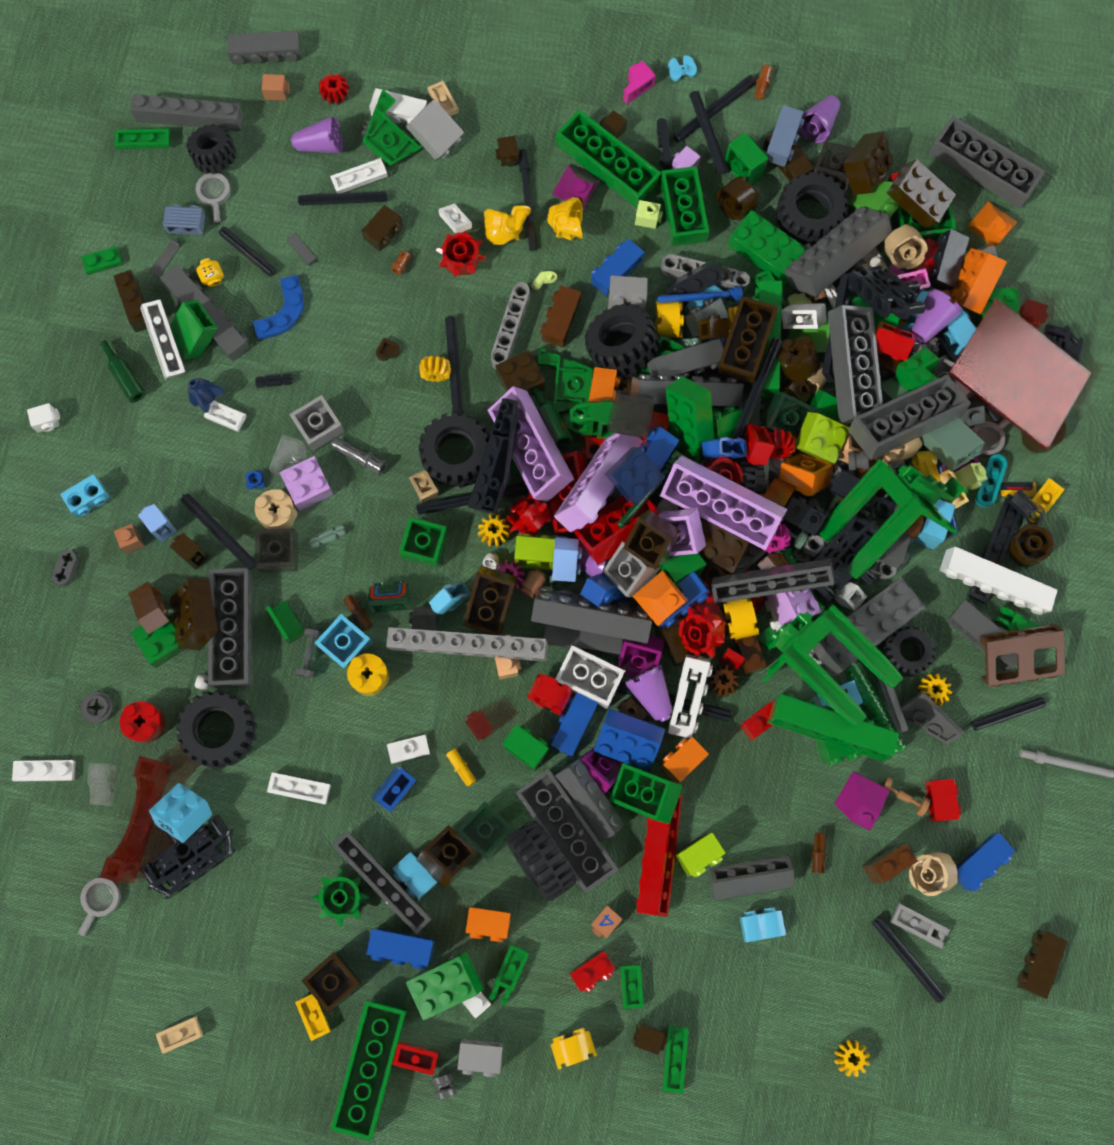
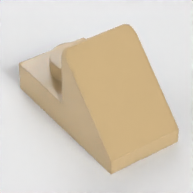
[409,470,439,503]

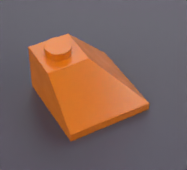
[967,201,1017,248]
[633,570,689,626]

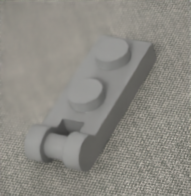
[890,904,950,949]

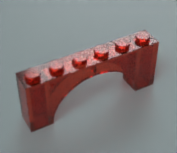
[100,756,172,883]

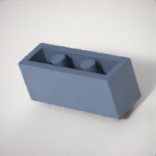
[766,105,804,167]

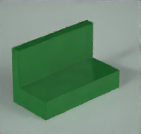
[265,601,304,644]

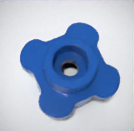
[245,471,265,490]

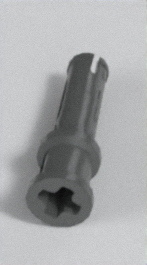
[331,438,387,476]

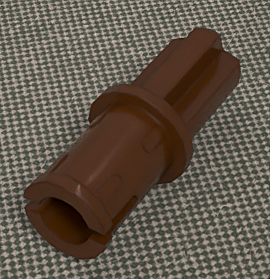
[344,594,373,631]
[811,832,827,873]

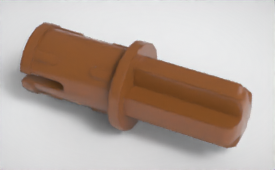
[754,65,773,100]

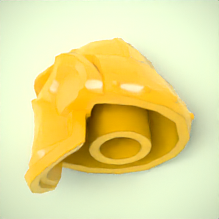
[547,197,583,241]
[484,206,531,245]

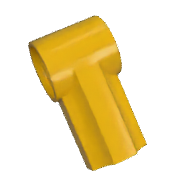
[912,450,941,482]

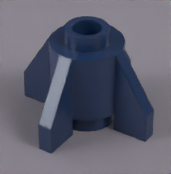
[188,377,225,413]

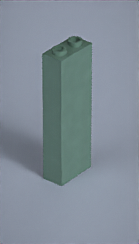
[881,374,985,472]

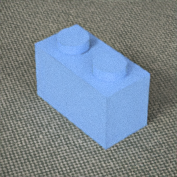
[138,504,177,542]
[552,537,582,582]

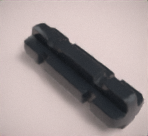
[255,374,292,388]

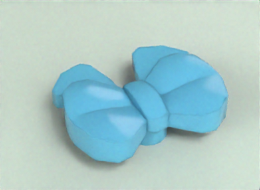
[668,55,697,81]

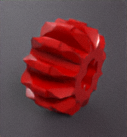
[319,72,349,105]
[768,429,796,460]

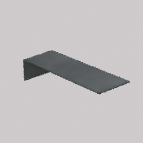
[287,233,318,266]
[149,238,179,278]

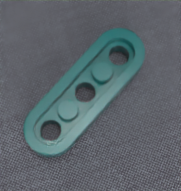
[975,454,1007,508]

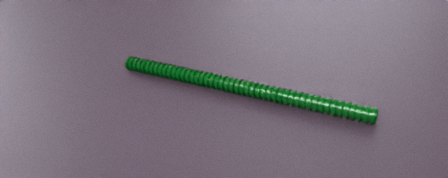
[774,545,907,754]

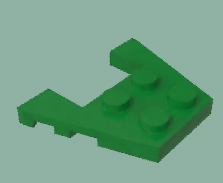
[362,89,424,167]
[534,348,593,413]

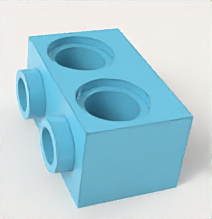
[60,474,111,518]

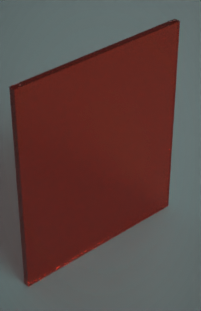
[949,298,1091,450]

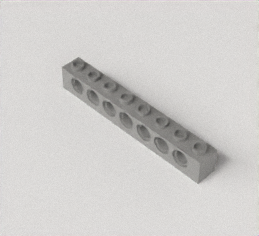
[386,627,548,662]

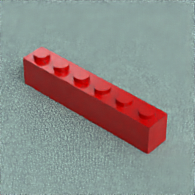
[637,795,683,917]

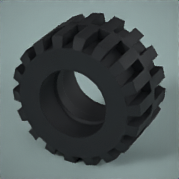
[186,124,237,174]
[730,456,766,495]
[882,625,936,677]

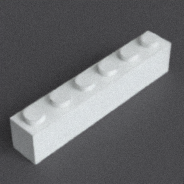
[940,547,1057,615]

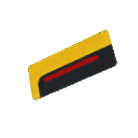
[1000,482,1037,497]

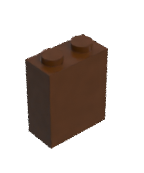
[862,843,918,884]

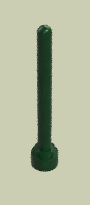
[618,457,677,528]

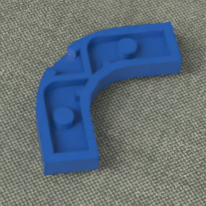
[253,275,304,341]

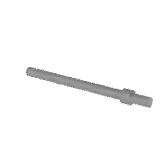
[1019,749,1114,778]

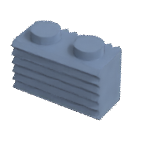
[163,204,205,236]

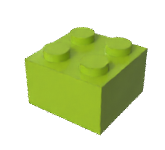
[796,412,849,464]
[514,534,555,571]
[675,833,726,877]

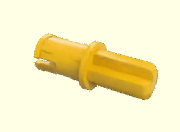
[446,748,476,787]

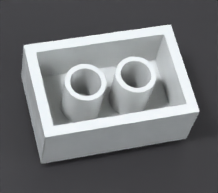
[556,646,625,709]

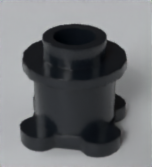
[873,497,896,519]

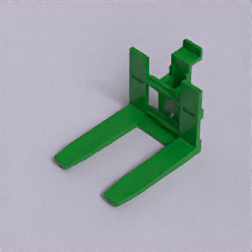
[818,459,968,579]
[757,605,903,727]

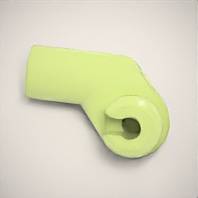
[531,271,557,291]

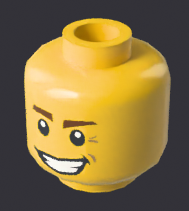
[196,258,224,287]

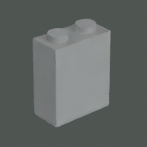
[406,99,464,160]

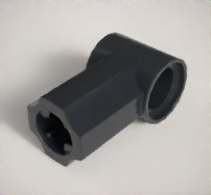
[1008,489,1046,526]

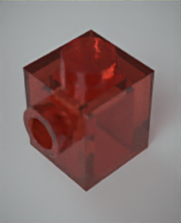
[1019,299,1048,329]
[465,710,495,743]

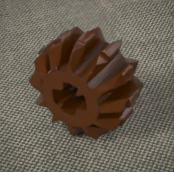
[707,664,739,697]

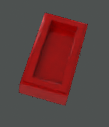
[720,648,745,671]

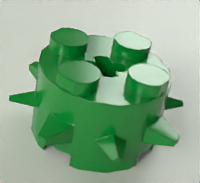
[313,869,369,926]

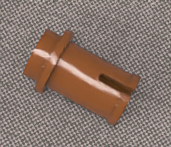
[391,250,411,275]

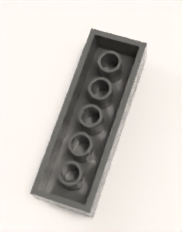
[929,116,1046,209]
[785,207,892,296]
[828,305,883,424]
[848,375,970,460]
[208,568,253,689]
[812,577,926,677]
[531,586,652,643]
[516,769,619,894]

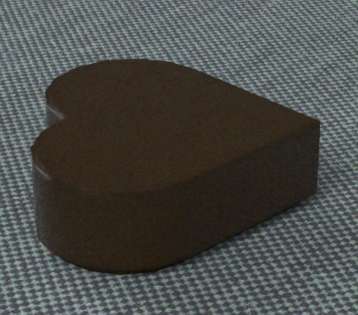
[376,338,400,361]

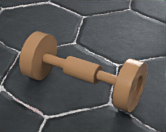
[881,777,931,817]

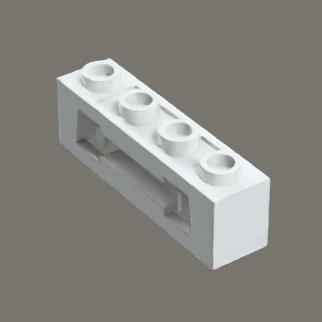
[668,654,713,738]

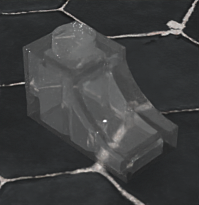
[269,434,308,476]
[87,763,116,806]

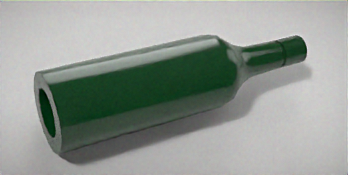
[100,340,146,403]
[532,388,573,448]

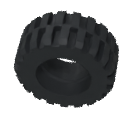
[776,172,849,245]
[585,304,660,377]
[419,412,490,488]
[176,690,257,768]
[506,820,577,901]

